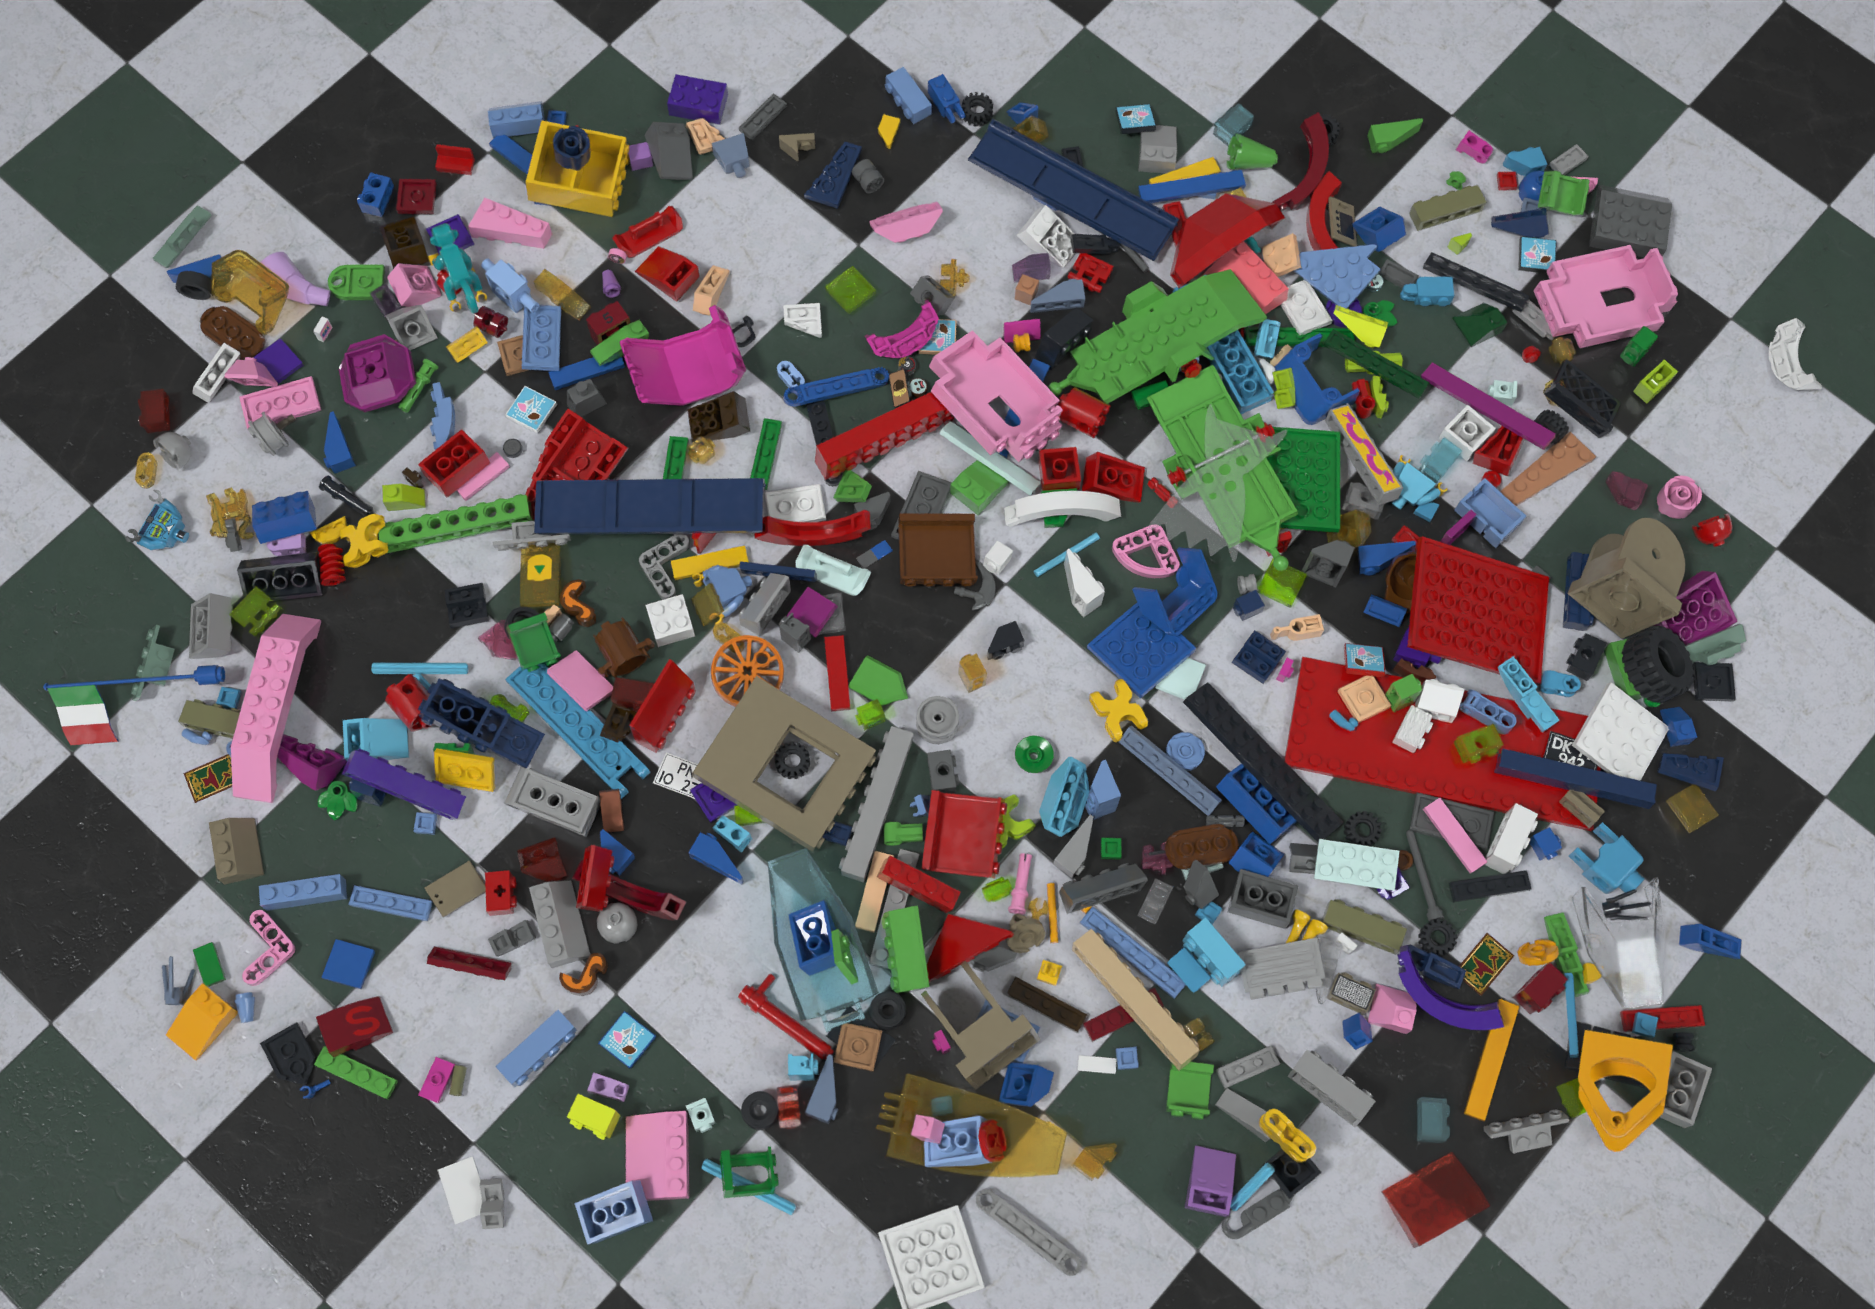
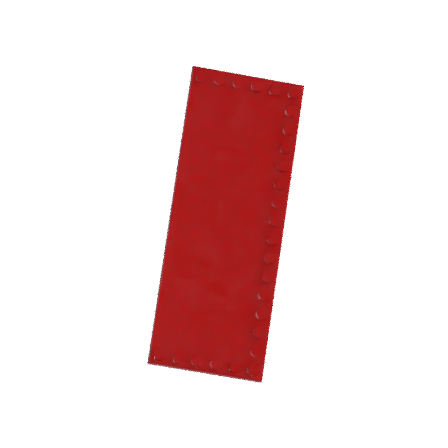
[1284,657,1601,831]

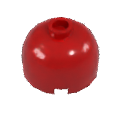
[1692,514,1733,547]

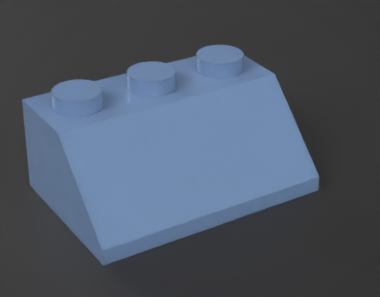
[488,101,545,139]
[1085,760,1121,819]

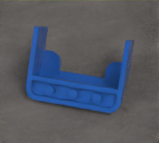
[1274,333,1360,425]
[1132,547,1217,636]

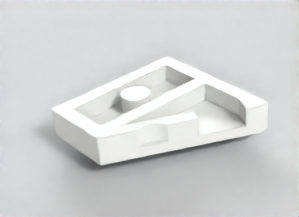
[783,303,822,338]

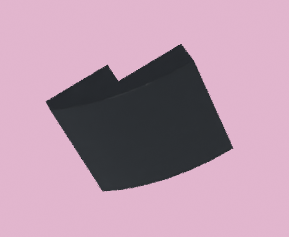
[445,583,489,628]

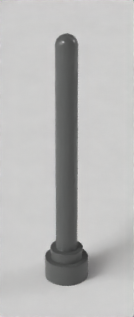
[1406,830,1444,922]

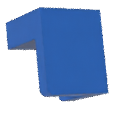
[1342,1013,1373,1050]

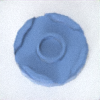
[1166,733,1205,771]

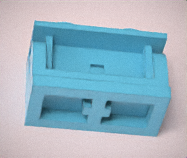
[788,1053,819,1081]

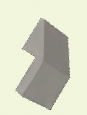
[480,1178,504,1229]

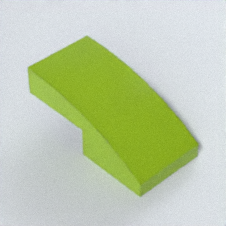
[1272,367,1295,409]

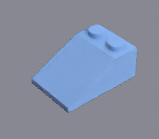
[924,1116,992,1167]

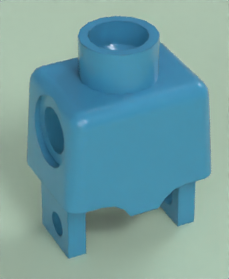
[1568,822,1644,894]

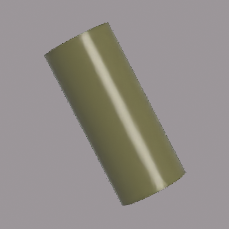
[449,1065,467,1096]

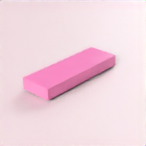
[456,452,510,501]

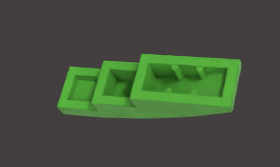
[1544,913,1589,997]

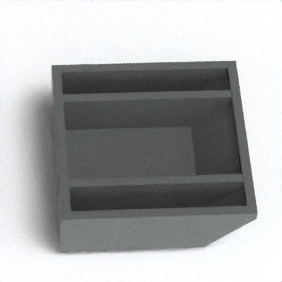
[1589,184,1672,257]

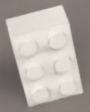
[1485,803,1538,874]

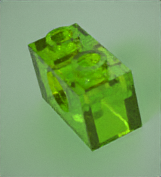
[1454,724,1503,763]

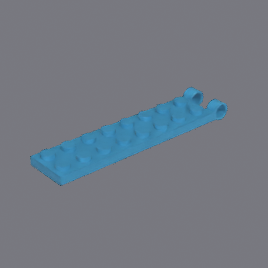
[505,664,651,799]

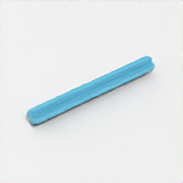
[371,663,469,674]
[701,1159,796,1215]

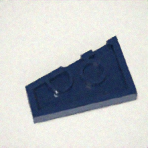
[1658,753,1724,791]

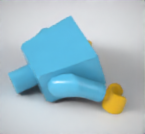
[1392,455,1448,510]

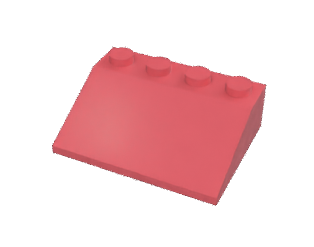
[1199,241,1289,328]

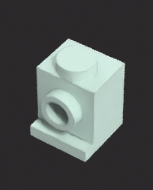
[1487,380,1517,406]
[686,1098,716,1133]

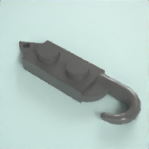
[1222,1189,1293,1239]

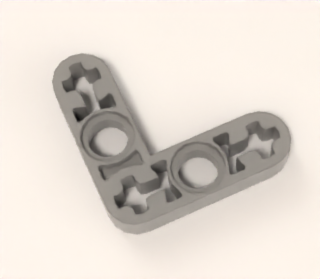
[639,533,689,600]

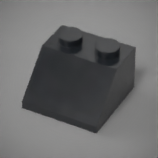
[1263,1146,1322,1199]

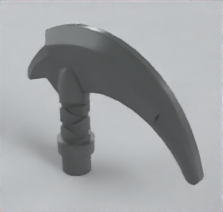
[954,561,996,611]

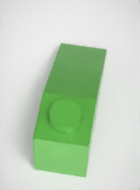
[1368,119,1423,153]
[590,320,649,366]

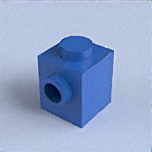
[1529,827,1562,861]

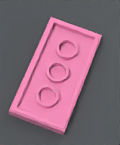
[239,376,322,429]

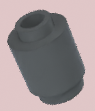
[549,614,574,643]

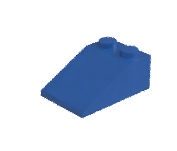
[788,900,836,976]

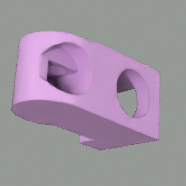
[266,533,306,556]
[587,1072,629,1102]

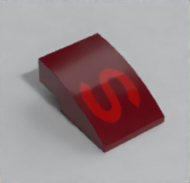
[316,996,393,1057]

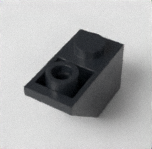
[987,621,1025,660]

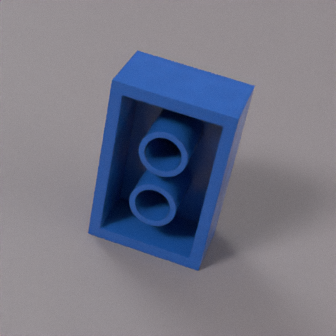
[252,491,317,544]

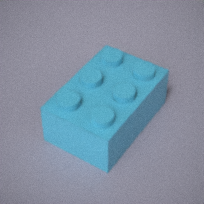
[1183,918,1246,987]

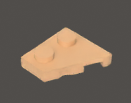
[686,118,725,155]

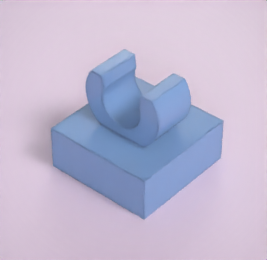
[910,794,931,817]

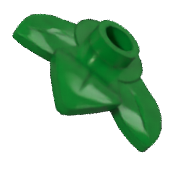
[1363,300,1397,327]
[318,781,357,820]

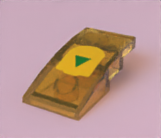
[520,535,561,607]

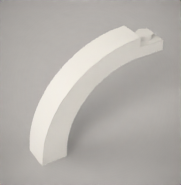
[1004,491,1121,527]

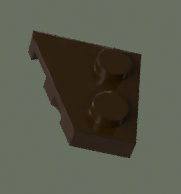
[600,703,637,743]

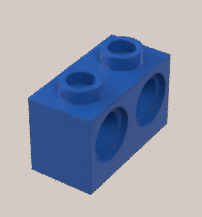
[357,173,394,217]

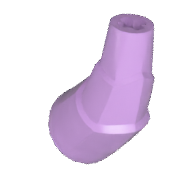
[257,252,331,306]

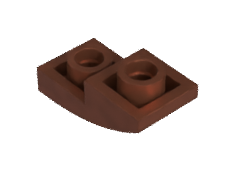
[1393,658,1437,682]
[599,789,624,832]

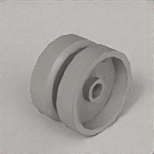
[916,696,959,745]

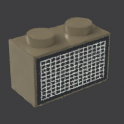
[1326,972,1376,1015]

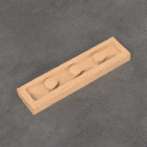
[855,851,894,933]

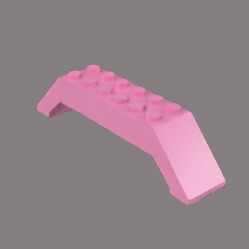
[231,614,321,803]

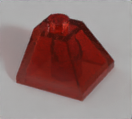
[517,837,567,882]

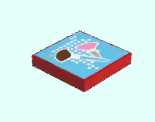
[1344,643,1385,677]

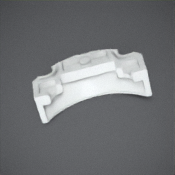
[1769,318,1822,390]

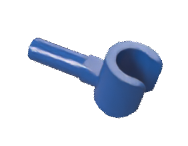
[300,1079,331,1099]

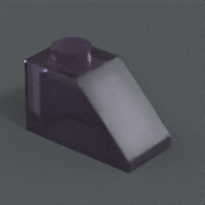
[1012,253,1051,283]

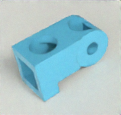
[713,815,752,853]

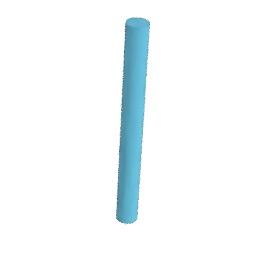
[1034,533,1100,577]

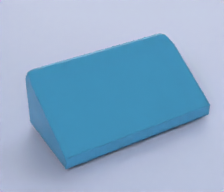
[1167,947,1212,993]

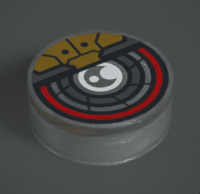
[898,356,916,375]

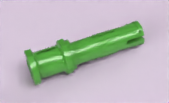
[398,359,438,412]

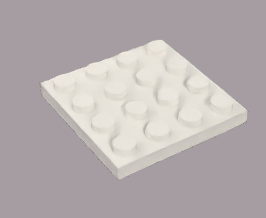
[1572,682,1669,781]
[878,1205,985,1309]

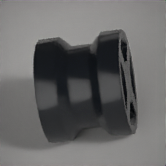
[1673,1032,1695,1052]

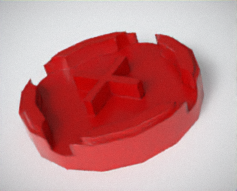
[978,1119,1007,1162]

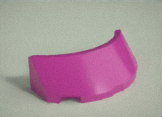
[865,300,939,358]

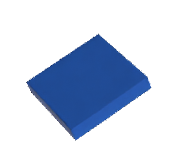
[321,939,375,990]

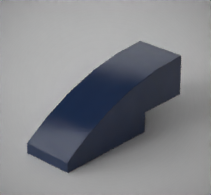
[1397,944,1466,989]

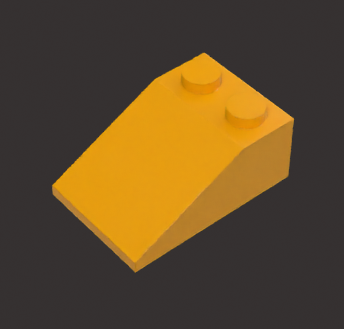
[166,983,238,1061]

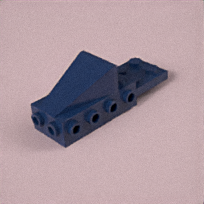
[418,678,545,768]

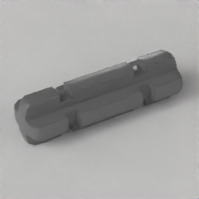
[1206,815,1245,827]

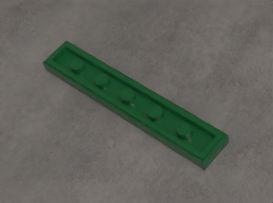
[1323,329,1429,399]

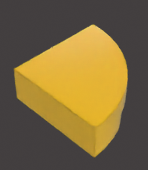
[1582,963,1604,984]

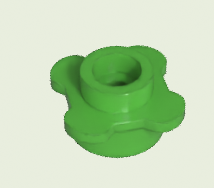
[1446,171,1466,190]

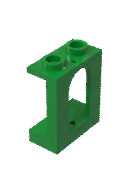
[720,1146,779,1198]

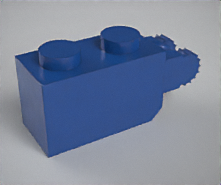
[928,74,965,123]

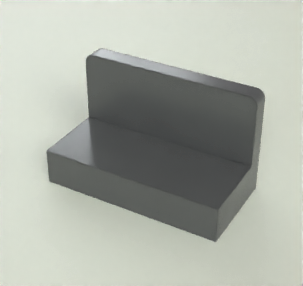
[1289,843,1318,874]

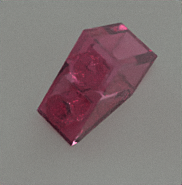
[1605,471,1648,511]

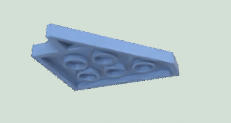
[1294,244,1381,309]

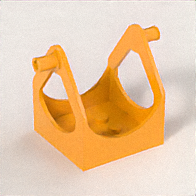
[1578,1030,1673,1152]

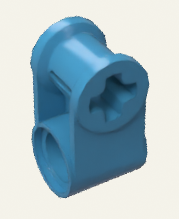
[1540,670,1581,697]

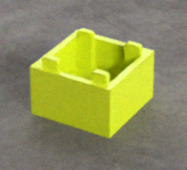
[567,1094,621,1140]

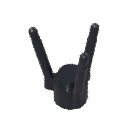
[1602,889,1651,921]

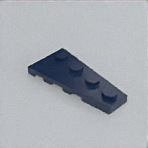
[804,142,862,208]

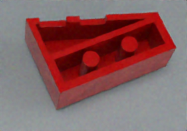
[1473,426,1525,476]

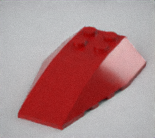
[525,409,628,521]

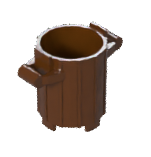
[593,617,655,679]

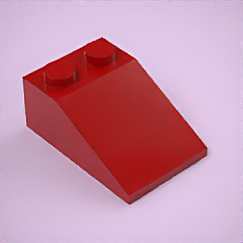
[1082,452,1145,503]

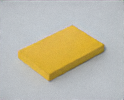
[434,748,495,792]

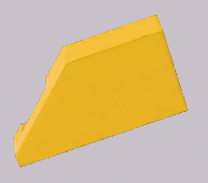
[878,114,900,149]

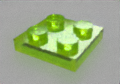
[825,266,876,314]
[1257,558,1307,608]

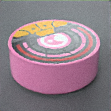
[608,248,627,264]

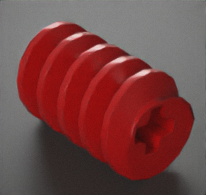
[318,543,346,586]

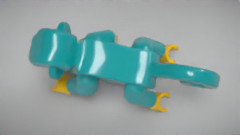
[428,223,487,314]

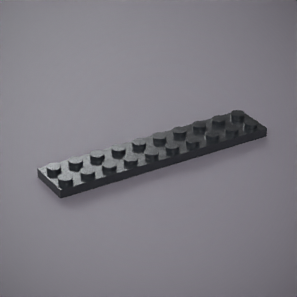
[1183,682,1344,842]

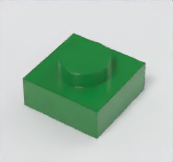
[1101,838,1121,859]

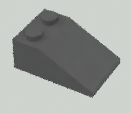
[645,122,693,180]

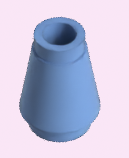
[234,992,255,1023]

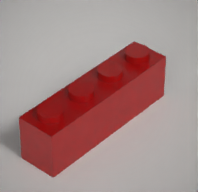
[877,856,961,913]

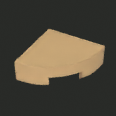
[1270,344,1292,366]

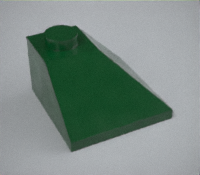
[1452,303,1507,347]

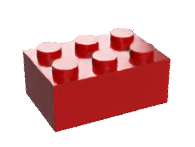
[418,429,490,498]

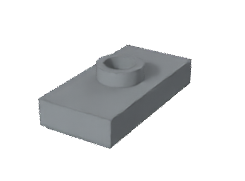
[1549,144,1589,175]

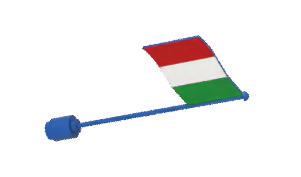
[43,665,225,745]

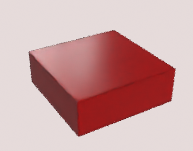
[1497,172,1517,190]

